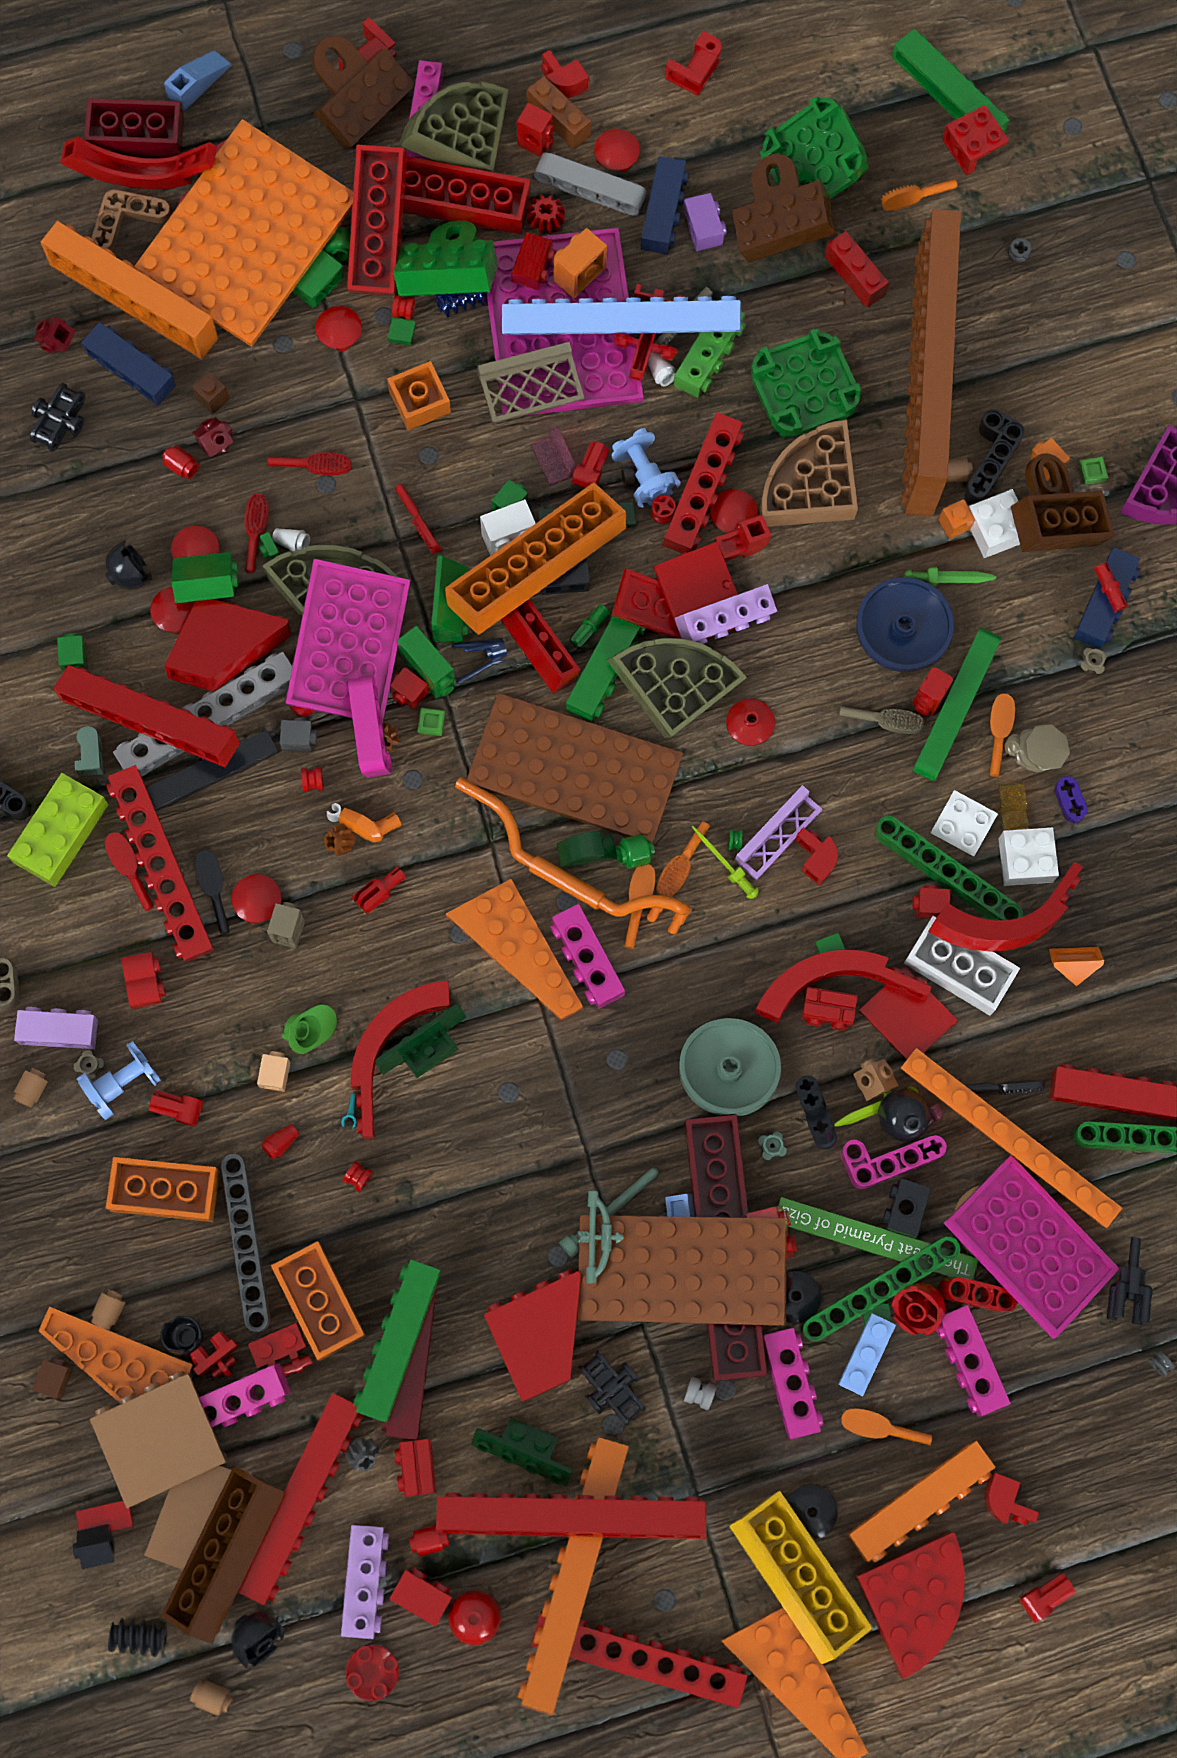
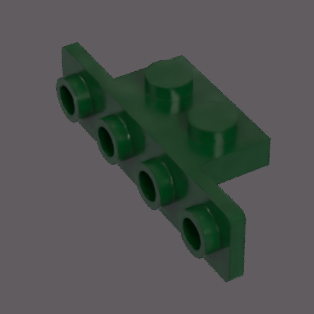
[375,1003,466,1078]
[471,1417,574,1486]

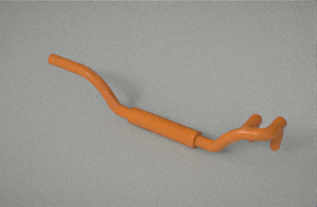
[455,777,692,935]

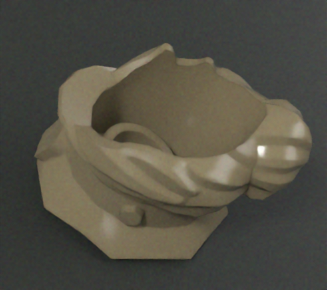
[1004,724,1070,772]

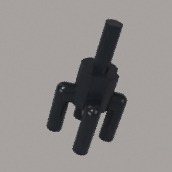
[1106,1237,1153,1325]

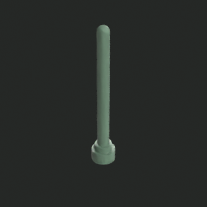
[559,1168,659,1258]

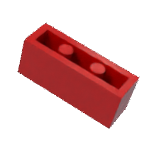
[825,231,889,308]

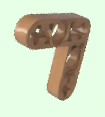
[92,190,171,251]

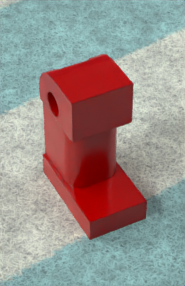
[338,18,397,71]
[665,31,722,96]

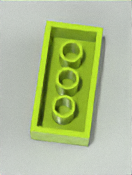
[7,773,109,887]

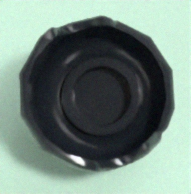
[160,1316,203,1356]

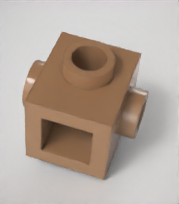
[853,1059,899,1101]

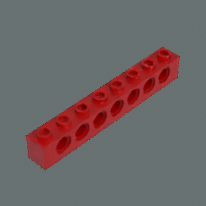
[106,765,214,962]
[531,1612,747,1708]

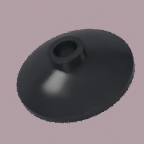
[786,1271,821,1323]
[787,1485,837,1539]

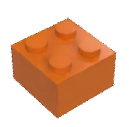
[554,228,607,299]
[387,361,451,431]

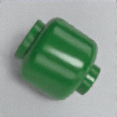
[323,227,351,263]
[616,834,655,869]

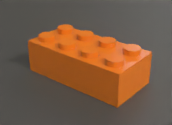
[106,1157,220,1222]
[271,1241,367,1361]

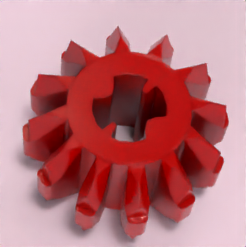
[526,194,565,235]

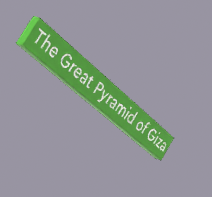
[778,1197,978,1280]

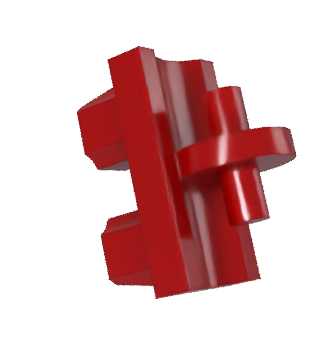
[190,1331,240,1378]

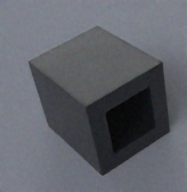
[73,1524,115,1569]

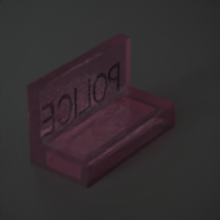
[531,426,576,486]

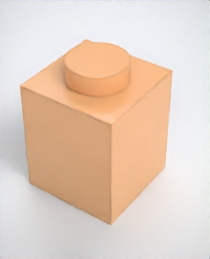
[257,1051,291,1092]

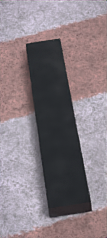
[133,730,278,817]

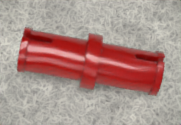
[1093,562,1129,613]

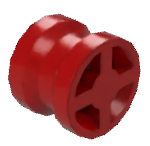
[392,294,415,320]
[651,495,676,524]
[301,766,324,792]
[342,1160,374,1193]

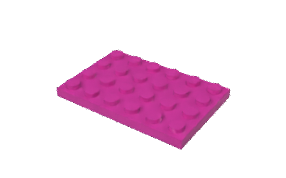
[285,559,410,724]
[944,1155,1120,1339]

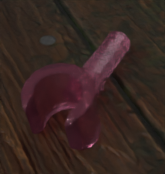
[919,1104,943,1137]

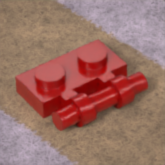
[248,1323,313,1376]

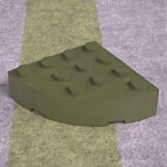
[399,82,508,172]
[262,545,398,618]
[607,638,747,738]

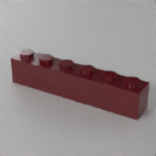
[382,1283,438,1440]

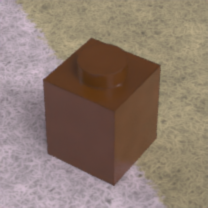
[192,372,229,414]
[32,1357,73,1400]

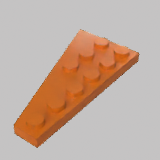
[446,879,583,1021]
[39,1307,194,1404]
[721,1607,868,1758]

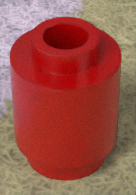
[162,445,199,479]
[409,1524,450,1557]

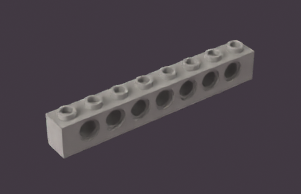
[113,652,292,777]

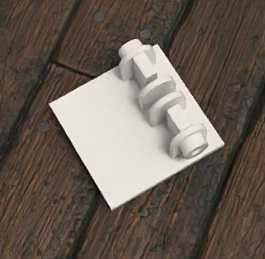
[931,790,998,856]

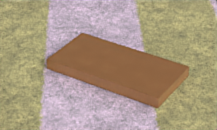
[144,1465,231,1570]

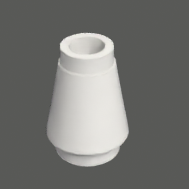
[648,352,676,386]
[272,528,310,552]

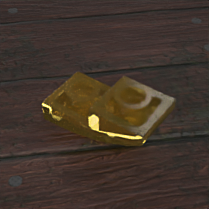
[999,783,1029,831]

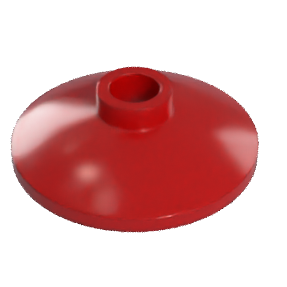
[726,699,775,746]

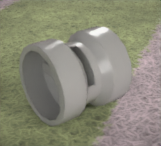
[684,1377,717,1410]

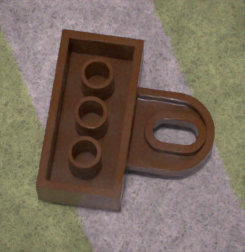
[312,36,415,149]
[732,154,836,263]
[1010,453,1115,552]

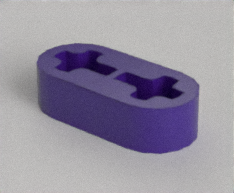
[1054,776,1087,823]

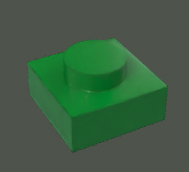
[259,532,280,560]

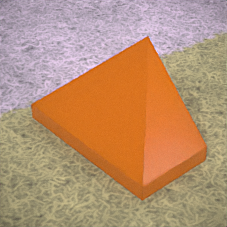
[1049,947,1104,986]

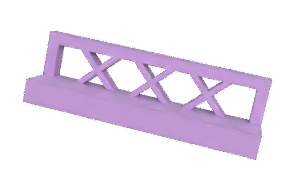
[735,785,823,881]

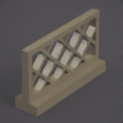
[477,342,584,424]

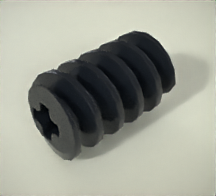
[108,1617,167,1657]

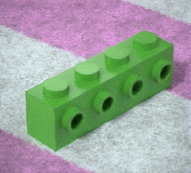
[674,300,746,398]

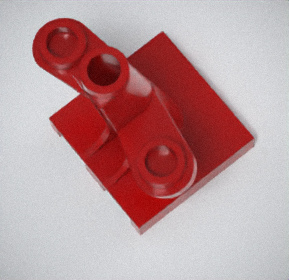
[613,284,683,381]

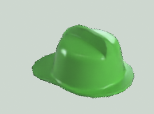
[281,1004,337,1054]

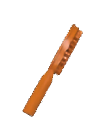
[881,179,957,211]
[990,694,1015,777]
[656,821,710,897]
[624,864,655,949]
[841,1409,932,1445]

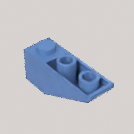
[164,50,232,111]

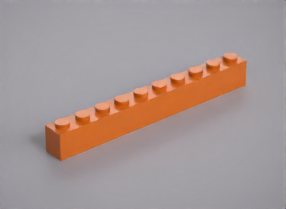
[899,1048,1122,1228]
[518,1437,629,1715]

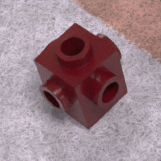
[34,317,76,353]
[192,417,234,458]

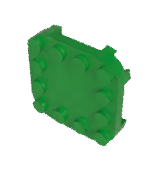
[760,96,868,199]
[751,329,861,437]

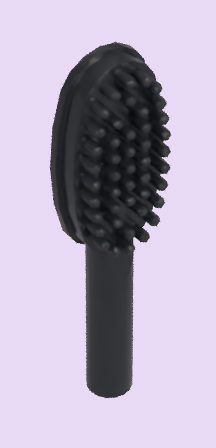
[195,850,230,934]
[965,1079,1046,1095]

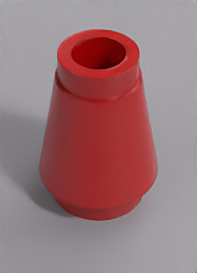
[260,1124,299,1160]

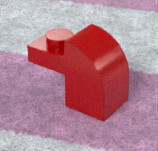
[541,50,589,98]
[714,515,772,561]
[795,827,838,886]
[985,1473,1039,1526]

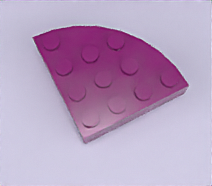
[1120,425,1177,525]

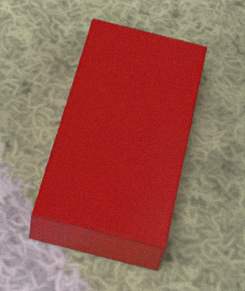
[76,1501,134,1531]

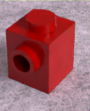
[390,667,429,710]
[912,885,950,918]

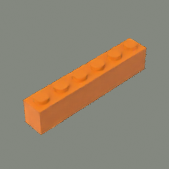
[847,1441,995,1563]

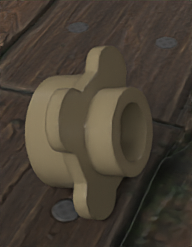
[1081,648,1107,674]
[74,1050,104,1080]

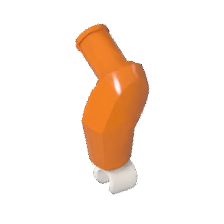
[327,803,401,843]

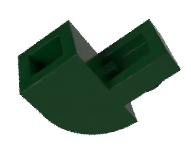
[556,831,617,867]

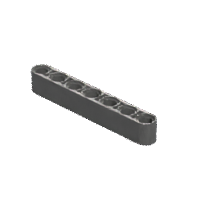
[221,1154,271,1333]

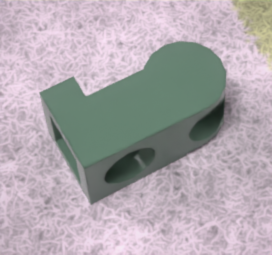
[75,726,104,777]

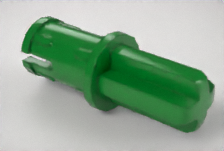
[570,604,611,648]

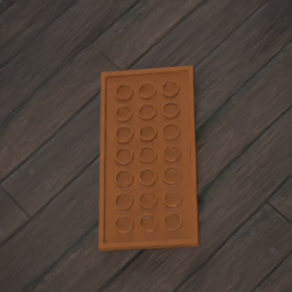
[467,693,683,843]
[578,1215,787,1325]

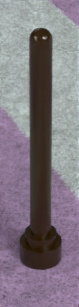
[621,457,717,486]

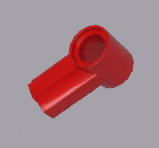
[571,441,610,488]
[149,1090,204,1127]
[1019,1573,1076,1623]

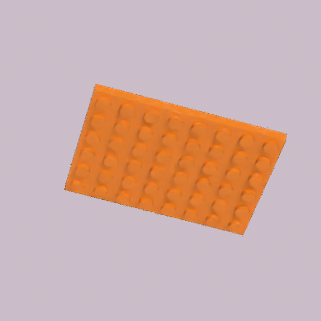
[134,119,353,347]

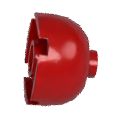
[892,1282,946,1336]
[448,1590,501,1645]

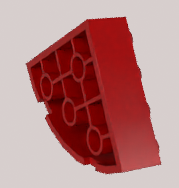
[854,1531,965,1679]

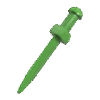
[904,567,996,587]

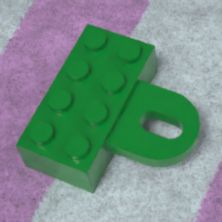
[393,221,498,296]

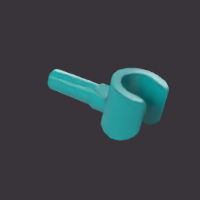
[341,1093,357,1129]

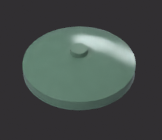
[679,1018,781,1116]

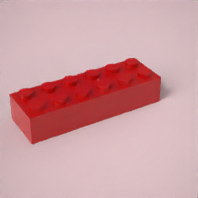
[347,145,407,296]
[403,156,531,235]

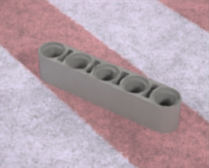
[534,153,647,216]

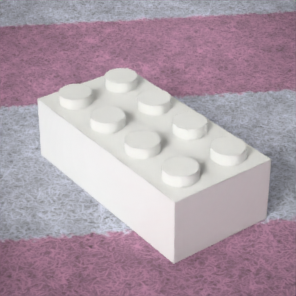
[904,916,1020,1016]

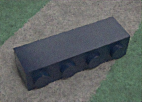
[641,156,689,255]
[81,322,176,406]
[1073,547,1141,649]

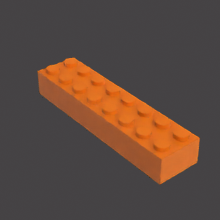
[41,221,218,360]
[445,483,626,635]

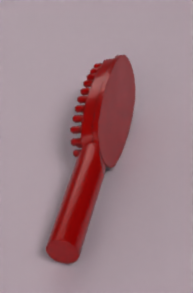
[268,452,352,476]
[395,484,443,554]
[245,493,269,574]
[105,832,154,911]

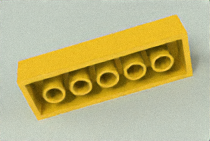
[729,1491,873,1664]

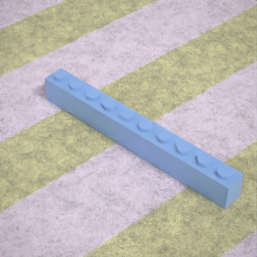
[502,296,741,335]

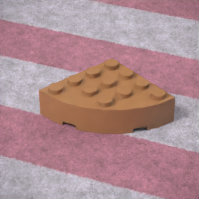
[760,420,858,527]

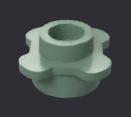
[758,1132,787,1160]

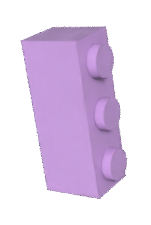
[14,1007,98,1049]

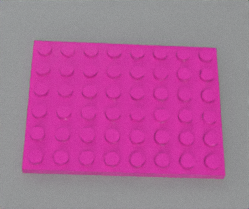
[486,228,644,415]

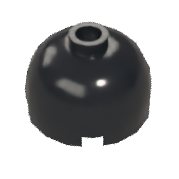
[105,540,152,590]
[878,1088,930,1141]
[231,1612,285,1668]

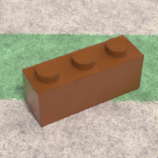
[527,76,591,150]

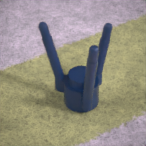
[452,637,507,684]

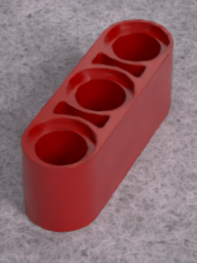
[939,1277,1018,1312]

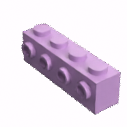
[675,584,777,644]
[341,1525,389,1639]

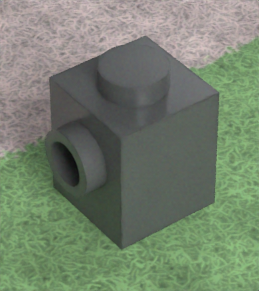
[280,718,317,752]

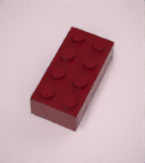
[84,98,184,157]

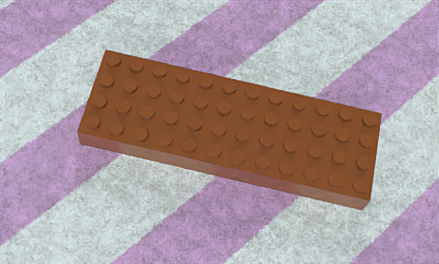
[901,209,961,516]

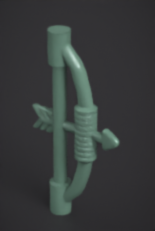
[577,1191,624,1283]

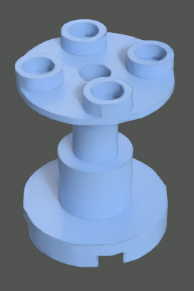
[611,428,680,507]
[76,1041,161,1120]

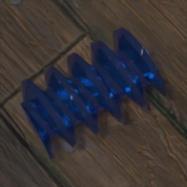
[434,292,485,318]

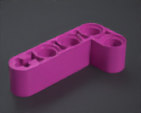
[348,676,393,778]
[840,1135,947,1189]

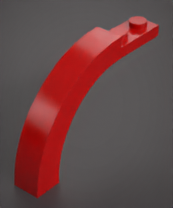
[60,136,217,190]
[928,862,1083,952]
[755,950,932,1024]
[351,981,450,1140]

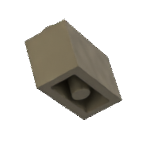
[267,902,305,949]

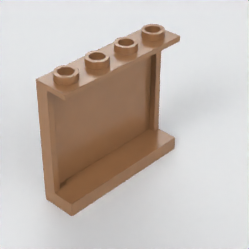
[90,1371,229,1508]

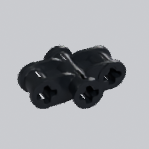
[30,383,85,452]
[796,1076,837,1150]
[578,1350,646,1426]

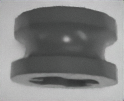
[1009,238,1031,262]
[1149,1351,1175,1377]

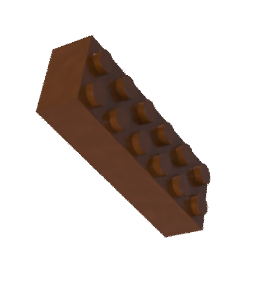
[160,1466,285,1644]

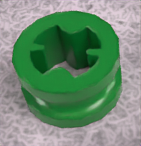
[728,829,743,851]

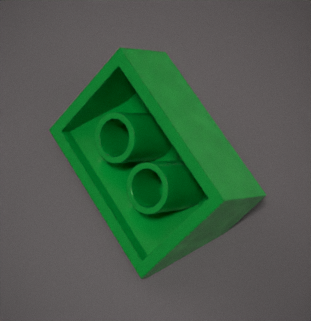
[432,556,469,643]

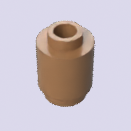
[946,457,973,483]
[13,1068,48,1108]
[91,1289,126,1330]
[190,1680,233,1716]

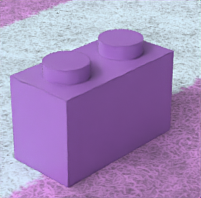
[683,193,727,251]

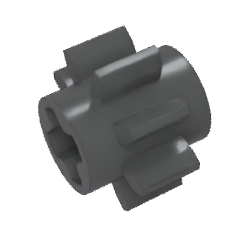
[345,1438,380,1471]

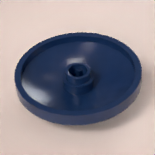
[856,577,954,672]

